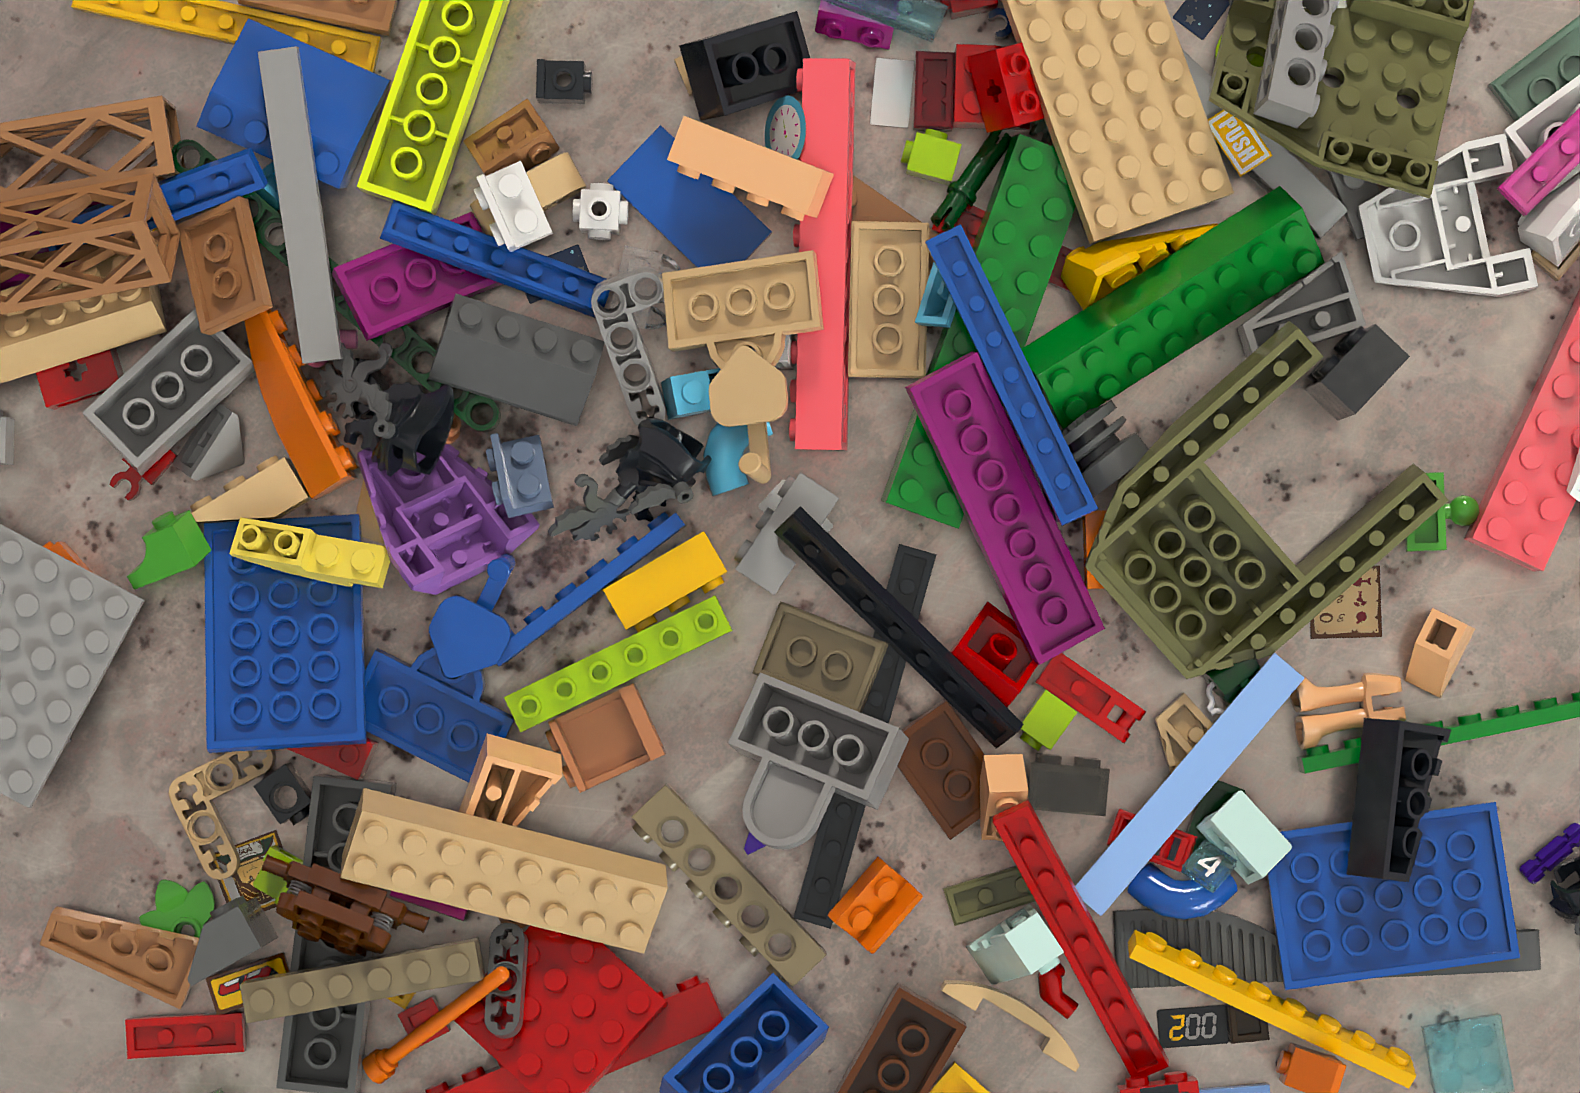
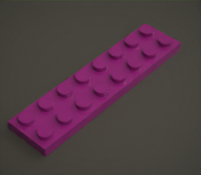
[905,351,1105,665]

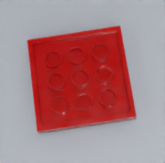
[454,925,668,1093]

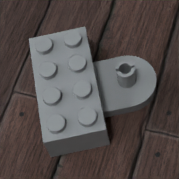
[728,673,909,850]

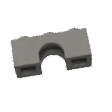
[734,472,839,596]

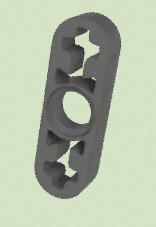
[484,923,528,1039]

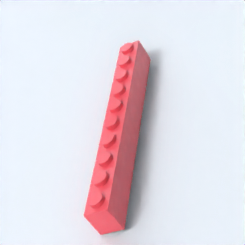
[789,58,856,450]

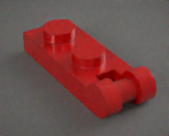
[1035,653,1146,744]

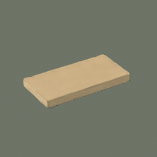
[848,221,929,379]

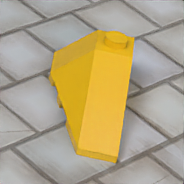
[1061,223,1218,310]

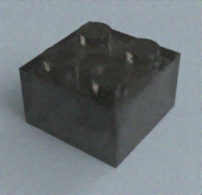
[1025,753,1110,816]

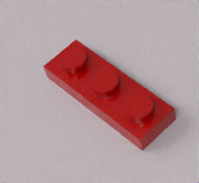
[125,1011,246,1059]

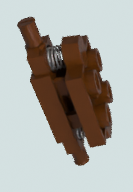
[262,855,430,956]

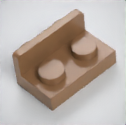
[463,98,560,176]

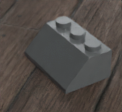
[187,895,278,986]

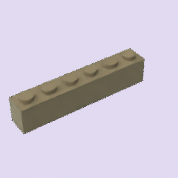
[239,937,485,1024]

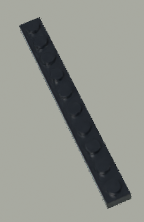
[793,544,937,929]

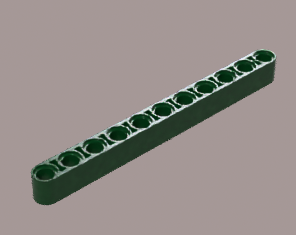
[172,139,501,433]

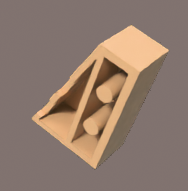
[459,733,563,827]

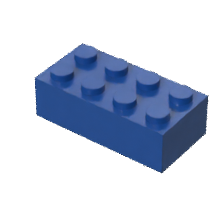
[659,973,829,1093]

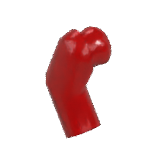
[1038,963,1079,1019]

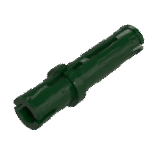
[931,130,1012,232]

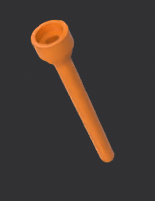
[362,966,509,1084]

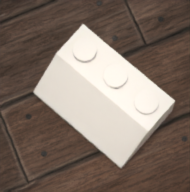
[1503,75,1580,193]

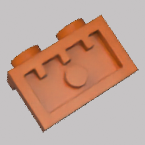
[827,857,923,954]

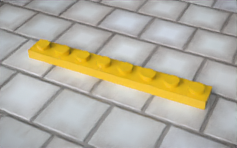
[1128,930,1416,1089]

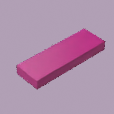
[1497,107,1580,216]

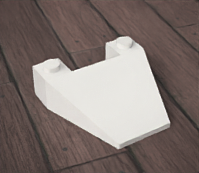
[1359,133,1538,297]

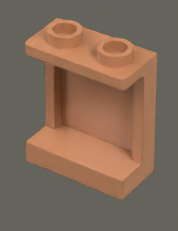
[545,683,666,793]

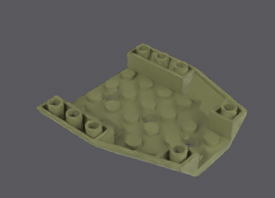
[1209,0,1475,198]

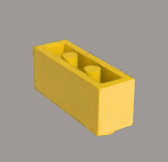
[603,531,728,633]

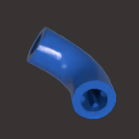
[1127,863,1238,920]

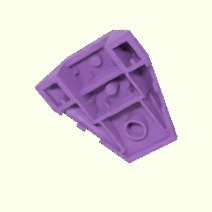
[357,444,540,595]

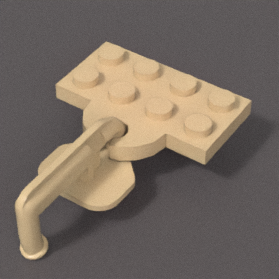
[662,250,824,484]

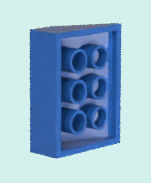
[196,18,391,189]

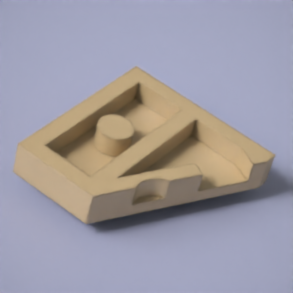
[1155,693,1213,774]

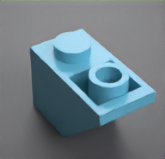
[661,368,721,420]

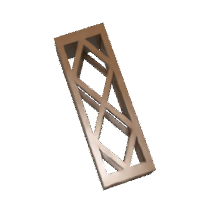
[0,95,186,203]
[0,172,180,315]

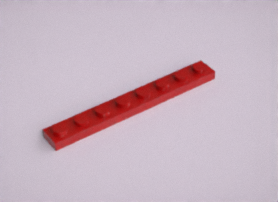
[992,800,1169,1077]

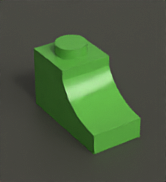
[127,510,212,590]

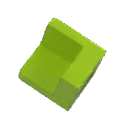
[253,845,303,904]

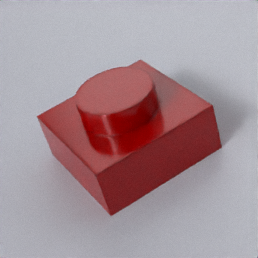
[397,995,451,1049]

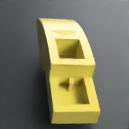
[229,517,390,588]

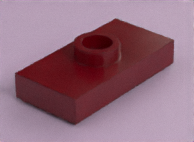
[913,51,955,131]

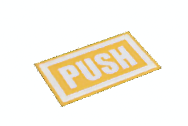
[1208,110,1273,177]

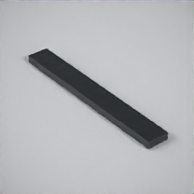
[774,506,1024,749]

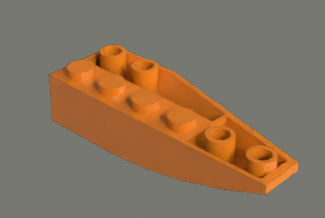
[244,295,359,500]

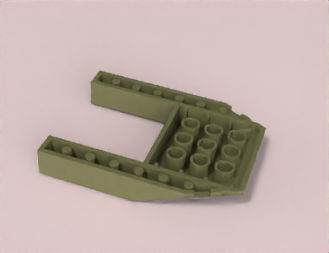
[1084,321,1449,679]

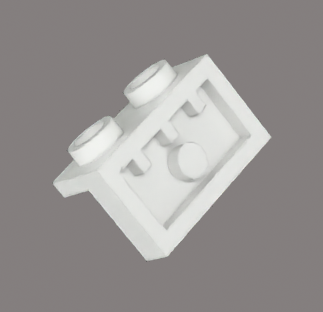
[474,161,553,252]

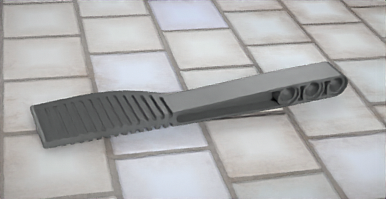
[1113,909,1541,988]

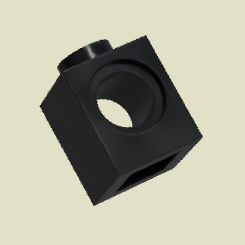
[253,762,312,826]

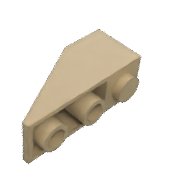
[190,455,312,523]

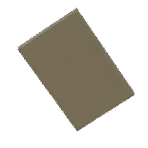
[752,601,888,713]

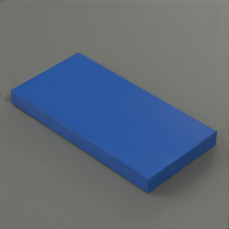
[607,125,772,268]

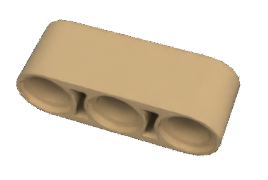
[470,152,587,237]

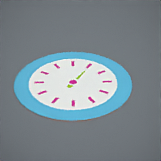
[765,95,806,160]

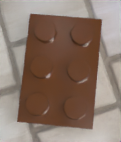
[897,699,985,840]

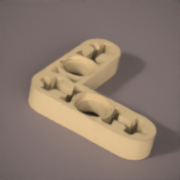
[168,749,276,880]

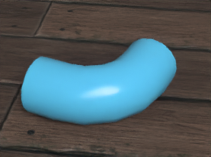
[703,422,773,496]

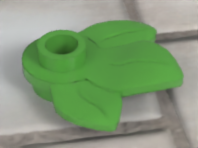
[139,879,215,938]

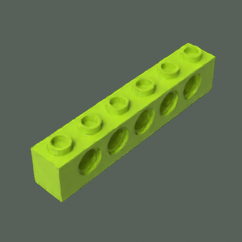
[504,595,733,732]

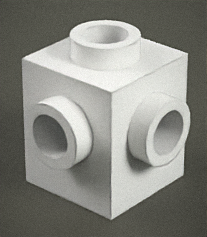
[573,183,628,240]

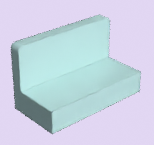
[1196,791,1292,885]

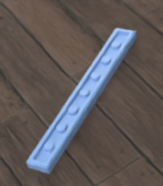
[1075,653,1305,916]

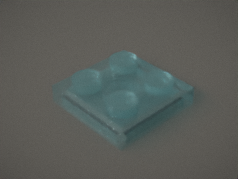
[1421,1013,1515,1093]

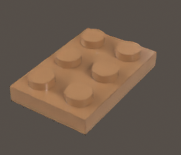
[177,196,273,335]

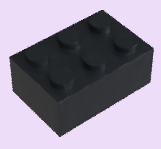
[1304,324,1410,421]

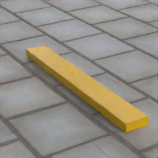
[71,0,382,72]

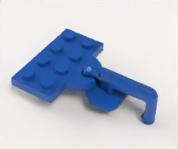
[365,554,516,783]

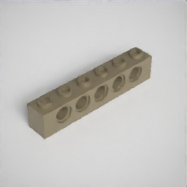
[632,783,827,987]

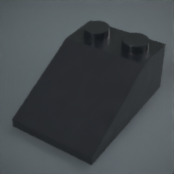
[679,11,810,121]

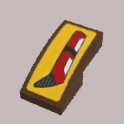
[205,952,290,1015]

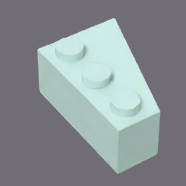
[966,903,1064,985]

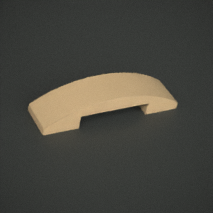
[940,980,1080,1072]

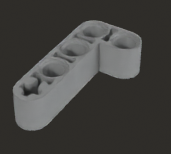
[591,267,665,426]

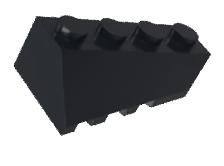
[1347,718,1451,882]

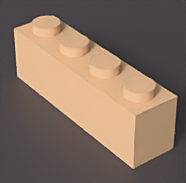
[667,116,834,221]

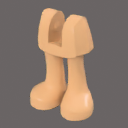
[1290,673,1407,750]

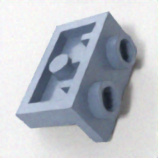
[486,433,554,518]

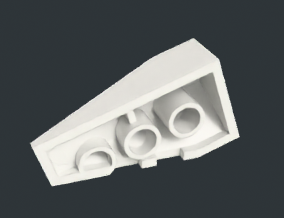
[1518,174,1580,267]

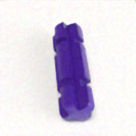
[1519,823,1580,884]

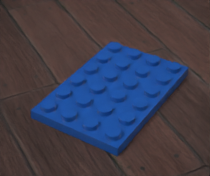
[204,514,366,753]
[1267,802,1520,990]

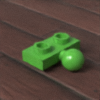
[1405,472,1480,552]

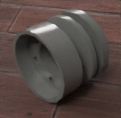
[1061,400,1149,498]

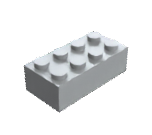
[82,308,255,476]

